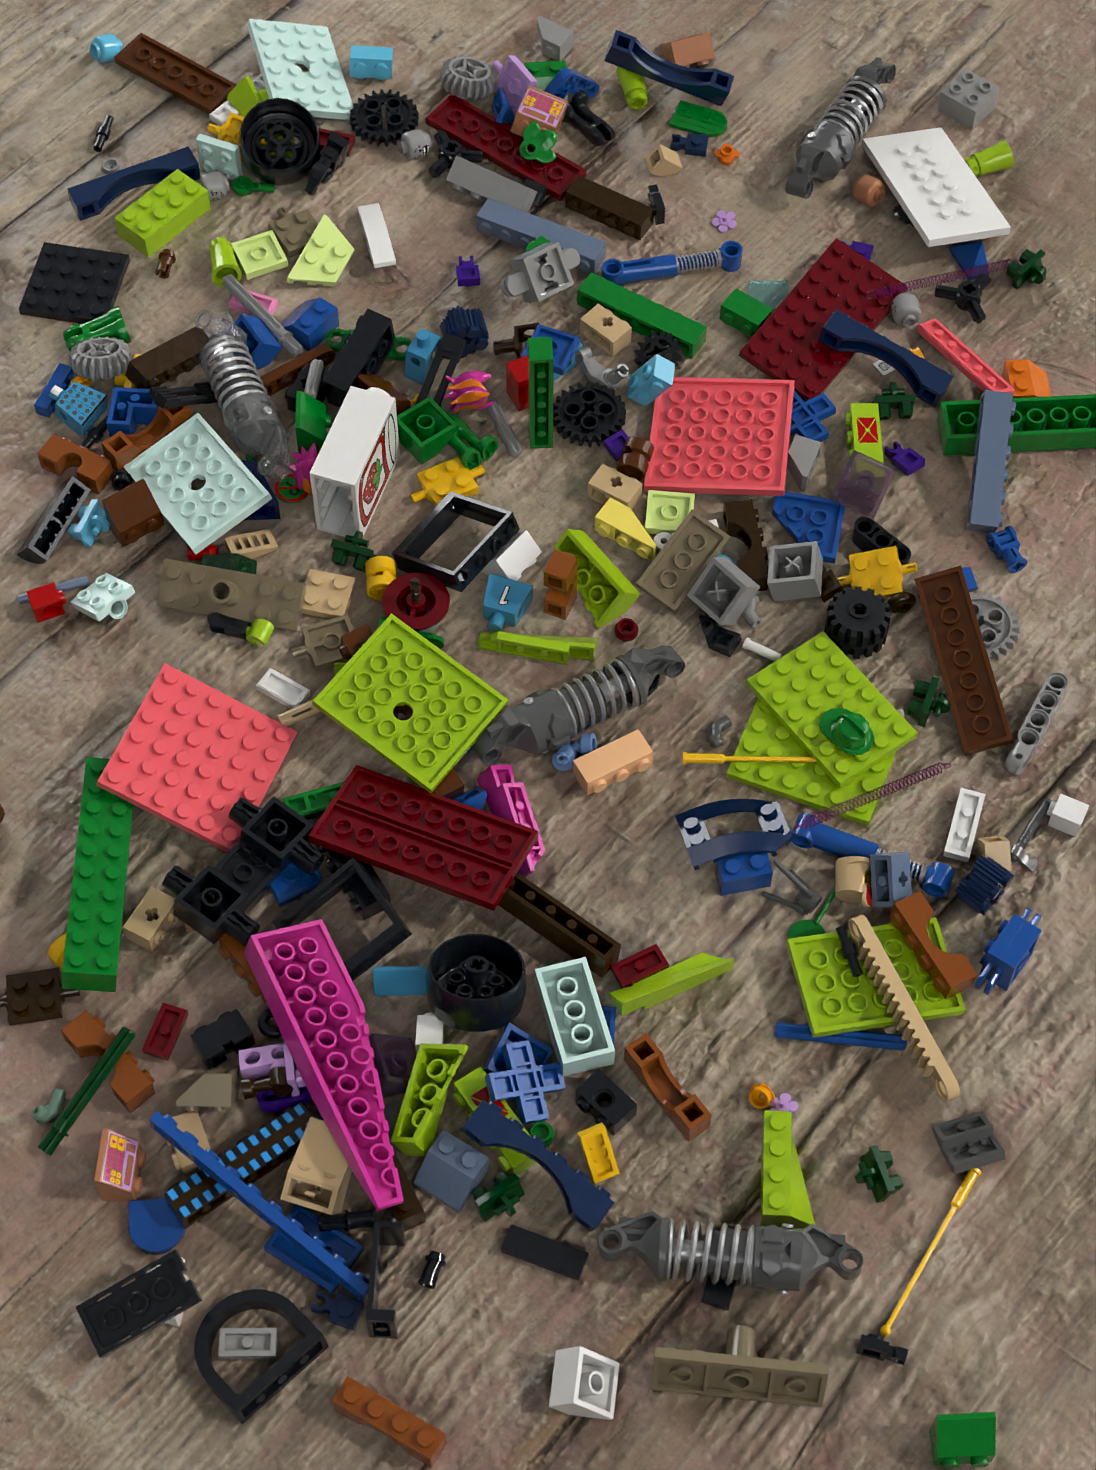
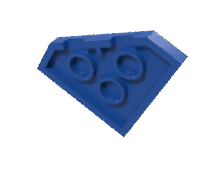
[772,491,846,564]

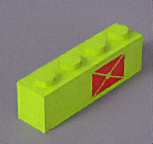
[845,403,885,491]
[452,1066,537,1175]

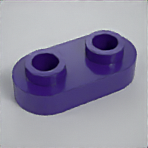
[256,1086,311,1113]

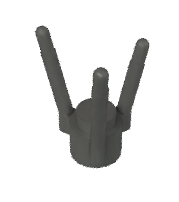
[761,859,822,915]

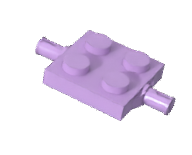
[492,55,537,116]

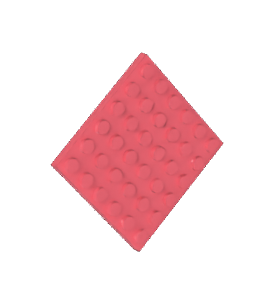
[644,377,795,496]
[96,663,298,853]

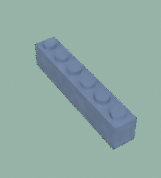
[476,198,606,274]
[966,390,1016,533]

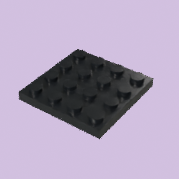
[19,242,130,324]

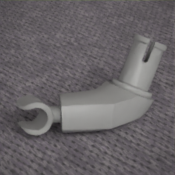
[576,347,629,390]

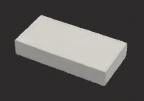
[256,668,311,709]

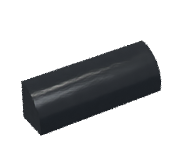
[17,476,91,564]

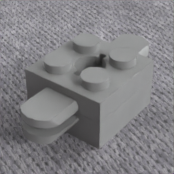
[501,242,580,303]

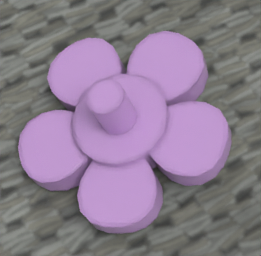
[712,210,737,233]
[769,1093,799,1113]

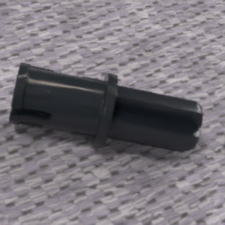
[318,1209,374,1232]

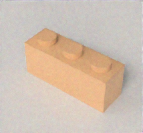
[573,729,653,796]

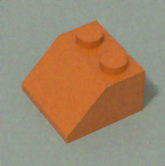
[1001,359,1051,398]

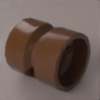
[616,436,654,480]

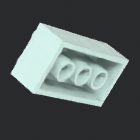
[534,957,615,1077]

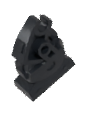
[304,131,350,195]

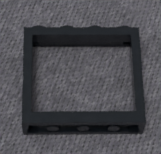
[392,491,520,592]
[272,858,412,981]

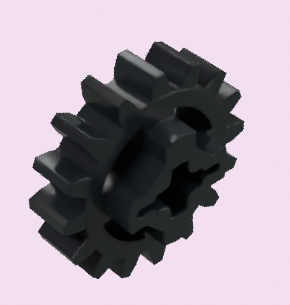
[634,330,684,370]

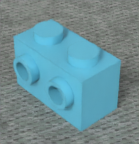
[350,45,393,80]
[627,354,675,407]

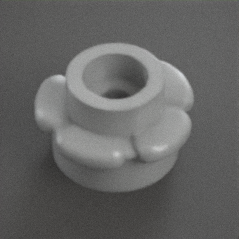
[101,158,122,176]

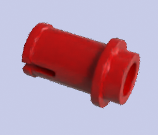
[187,543,219,562]

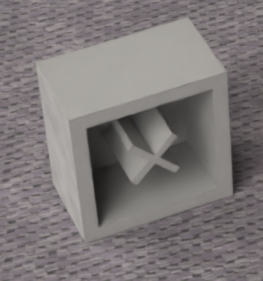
[938,68,1000,130]
[767,541,823,601]
[687,557,760,625]

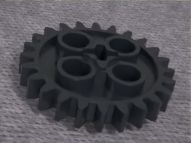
[350,89,419,147]
[553,381,626,447]

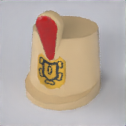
[835,856,872,907]

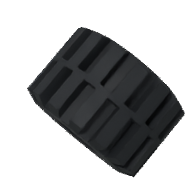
[824,587,891,659]

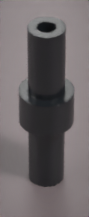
[93,115,114,152]
[79,416,108,449]
[836,925,863,977]

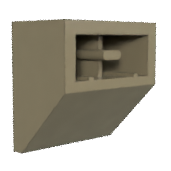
[176,1068,239,1112]

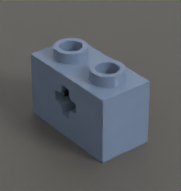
[870,852,912,907]

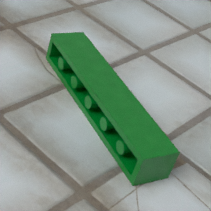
[577,272,707,359]
[528,337,553,449]

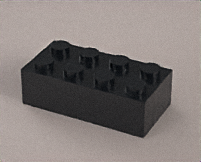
[322,309,396,408]

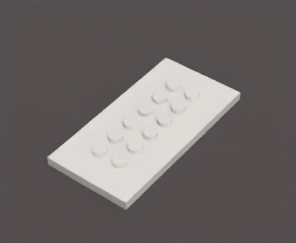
[862,127,1011,247]

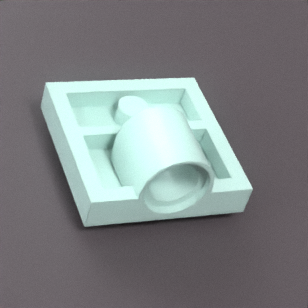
[196,133,243,180]
[70,573,136,622]

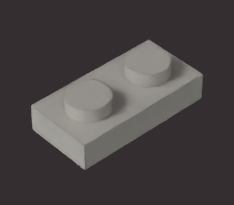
[218,1328,278,1360]

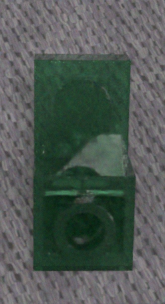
[201,553,257,574]

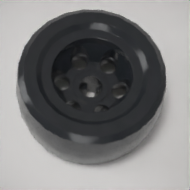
[238,98,321,186]
[426,934,526,1032]

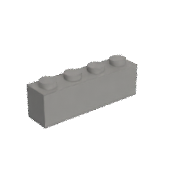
[446,156,537,213]

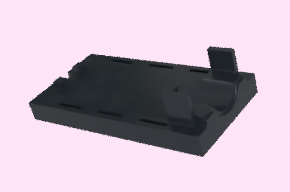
[76,1250,203,1358]

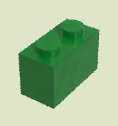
[720,288,773,337]

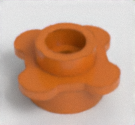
[714,143,740,165]

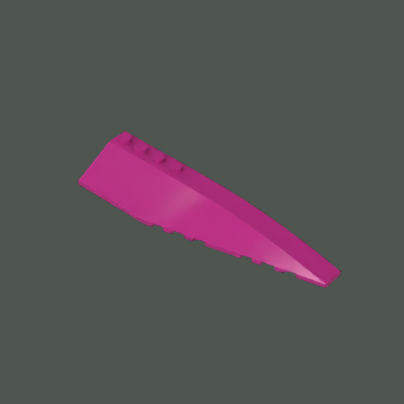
[244,919,404,1211]

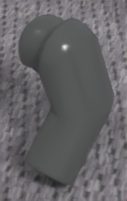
[706,715,732,748]

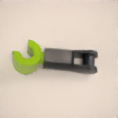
[207,612,274,647]

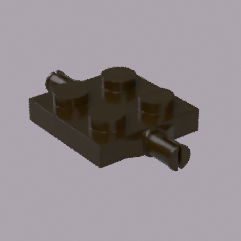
[0,968,80,1026]

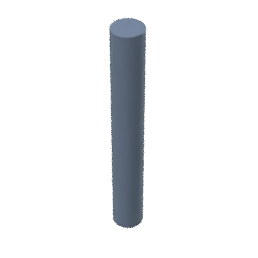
[17,575,89,605]

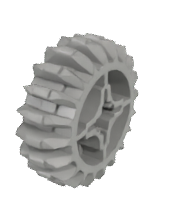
[440,55,497,101]
[69,336,132,380]

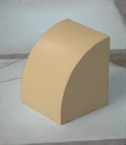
[645,144,683,176]
[978,835,1012,871]

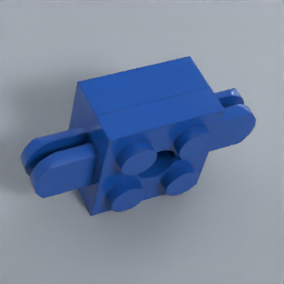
[974,908,1042,995]

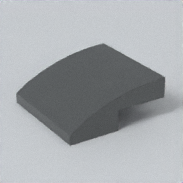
[932,1111,1005,1174]

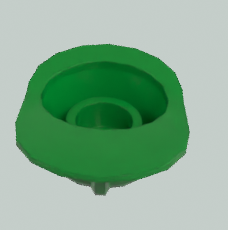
[819,708,874,756]

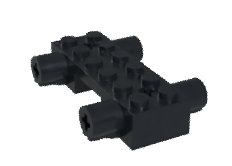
[162,796,325,946]

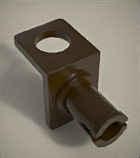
[493,323,540,358]

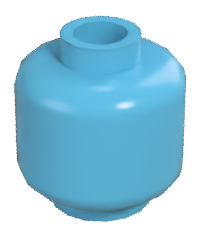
[90,34,123,63]

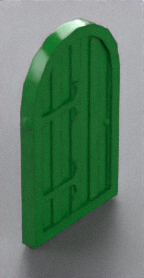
[669,100,727,137]

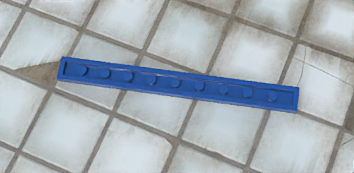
[149,1111,369,1301]

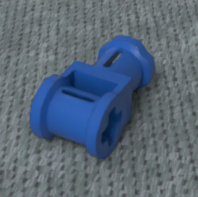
[986,526,1027,573]

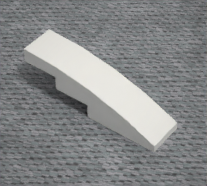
[357,203,396,268]

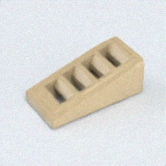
[225,529,279,565]

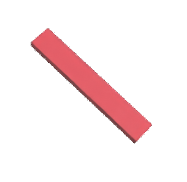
[916,318,1015,396]

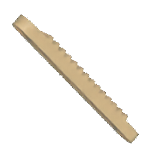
[848,915,960,1102]

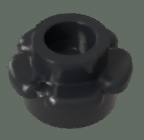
[110,470,133,491]

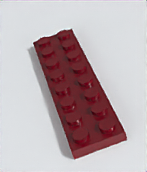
[425,95,587,201]

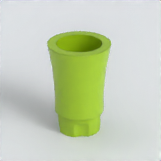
[616,67,648,110]
[964,140,1014,177]
[209,237,242,288]

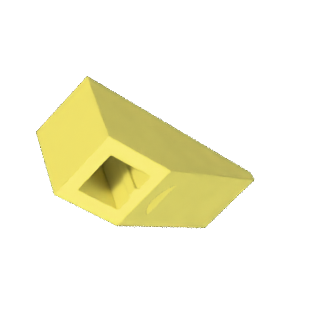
[595,498,657,561]

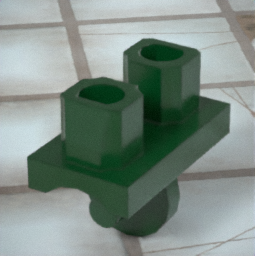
[1006,249,1046,289]
[872,382,917,420]
[331,531,376,572]
[907,677,950,727]
[855,1145,903,1203]
[472,1171,525,1222]

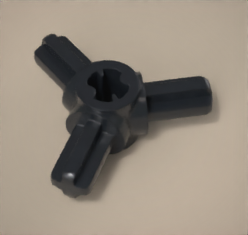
[429,130,483,178]
[934,273,992,324]

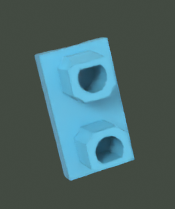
[68,499,111,547]

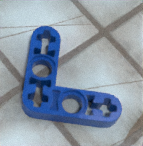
[545,68,599,99]

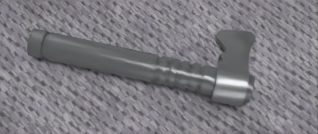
[1010,798,1052,872]

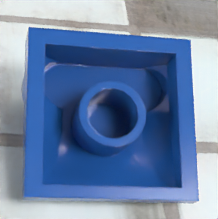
[483,1023,553,1074]

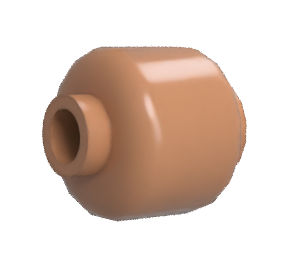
[852,175,885,207]

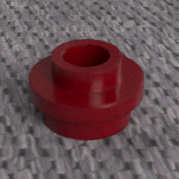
[614,618,638,642]

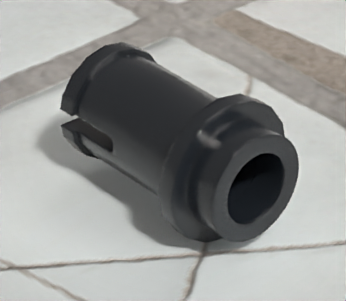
[418,1251,446,1289]

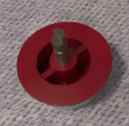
[382,573,450,633]

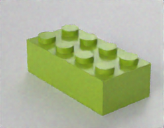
[115,169,211,258]

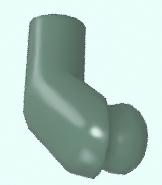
[32,1089,66,1124]

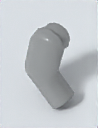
[741,594,762,628]

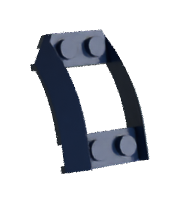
[675,799,793,870]

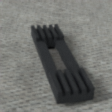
[415,333,467,407]
[148,382,220,408]

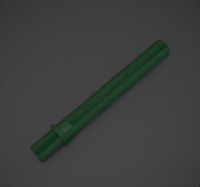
[38,1027,135,1156]

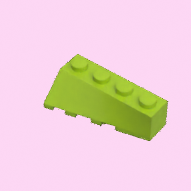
[554,529,641,629]
[391,1043,469,1157]
[760,1110,815,1228]

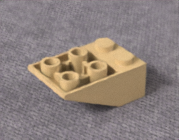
[280,1117,352,1215]

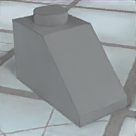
[537,16,574,61]
[787,434,822,491]

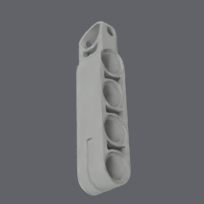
[1005,672,1069,775]

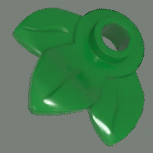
[519,121,558,164]

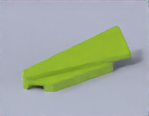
[227,75,295,158]
[477,631,598,665]
[609,952,734,1016]

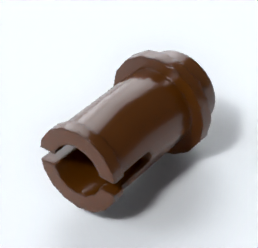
[155,249,176,279]

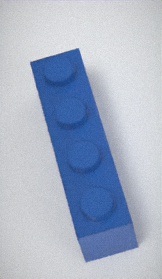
[34,363,75,418]

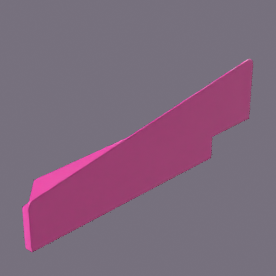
[477,764,545,878]

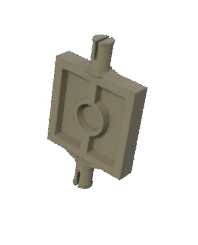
[269,206,318,258]
[291,614,372,671]

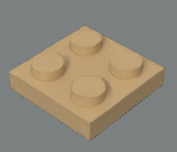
[301,569,356,619]

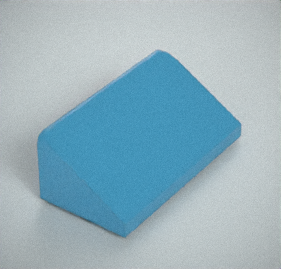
[373,966,427,996]

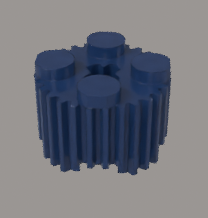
[439,306,489,358]
[955,855,1014,916]

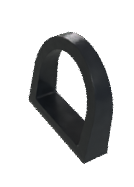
[194,1289,329,1424]

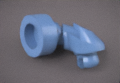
[552,733,597,771]

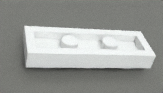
[943,788,985,863]

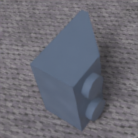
[414,1129,490,1213]

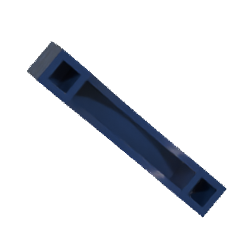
[604,30,734,106]
[67,146,200,221]
[818,310,954,408]
[460,1100,615,1232]

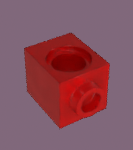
[26,582,67,623]

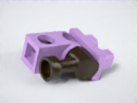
[238,1042,306,1100]

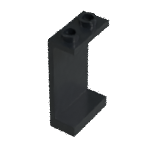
[366,1218,405,1339]

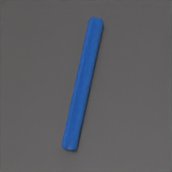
[775,1022,907,1050]

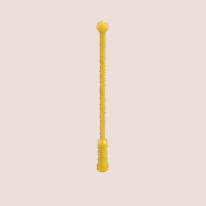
[682,752,817,765]
[880,1168,982,1337]

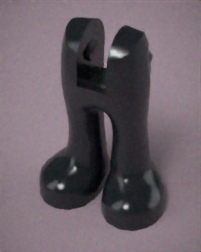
[562,90,615,146]

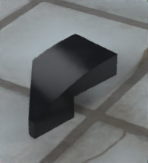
[699,615,742,657]

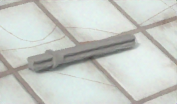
[222,274,303,357]

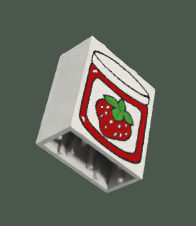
[310,386,400,537]

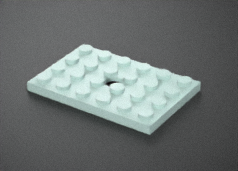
[247,19,353,120]
[123,413,272,555]

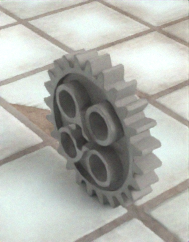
[970,591,1020,661]

